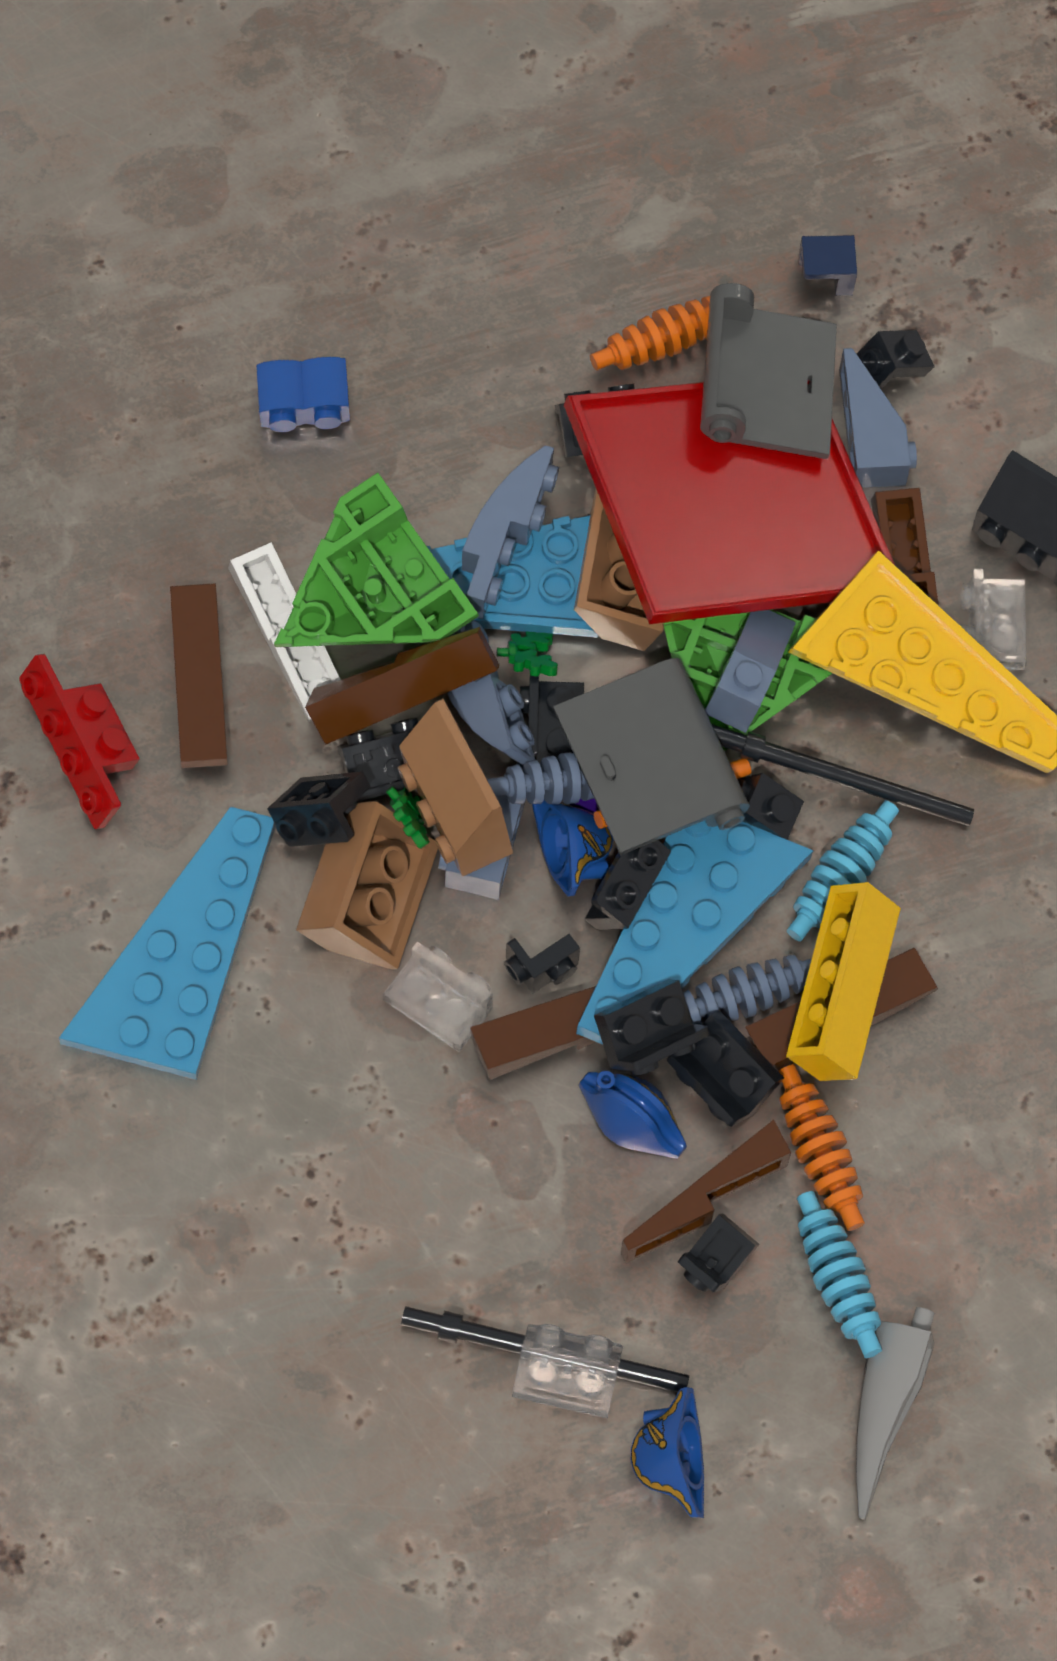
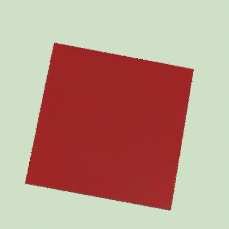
[564,381,895,625]

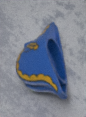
[532,800,613,897]
[579,1071,687,1159]
[630,1387,704,1518]

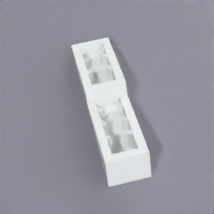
[228,542,341,722]

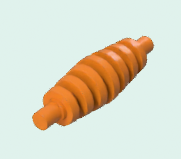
[590,296,710,371]
[778,1064,865,1231]

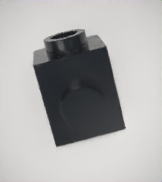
[857,330,935,389]
[738,773,804,840]
[504,934,580,994]
[678,1213,760,1292]

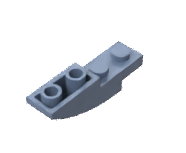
[462,445,559,619]
[447,621,535,766]

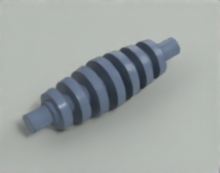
[487,752,615,804]
[683,954,812,1025]

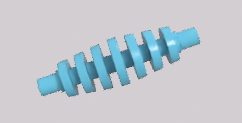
[786,800,899,942]
[797,1191,882,1358]

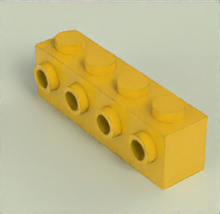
[786,882,901,1081]

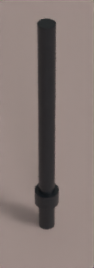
[712,724,974,826]
[401,1306,690,1392]

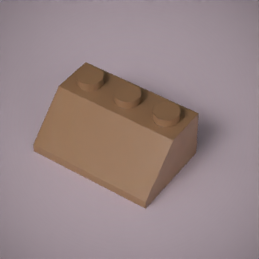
[574,488,664,651]
[397,699,513,877]
[296,801,438,970]

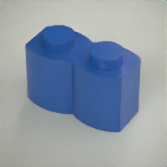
[256,357,350,432]

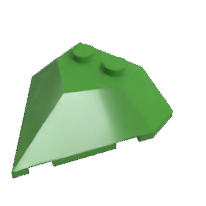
[274,473,479,647]
[663,610,832,751]

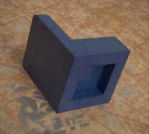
[798,235,857,296]

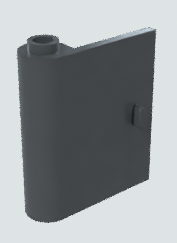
[700,283,837,459]
[553,658,750,856]

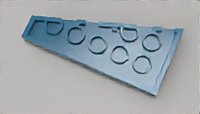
[427,515,598,638]
[59,807,276,1080]
[576,821,813,1045]

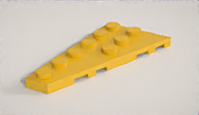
[788,551,1057,773]

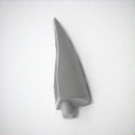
[856,1307,935,1520]

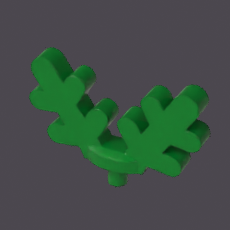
[496,631,558,677]
[386,786,430,849]

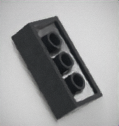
[972,450,1057,586]

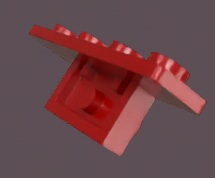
[19,654,140,830]

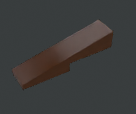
[871,487,939,606]
[170,583,228,768]
[305,627,499,745]
[746,947,938,1071]
[470,986,596,1080]
[621,1119,791,1263]

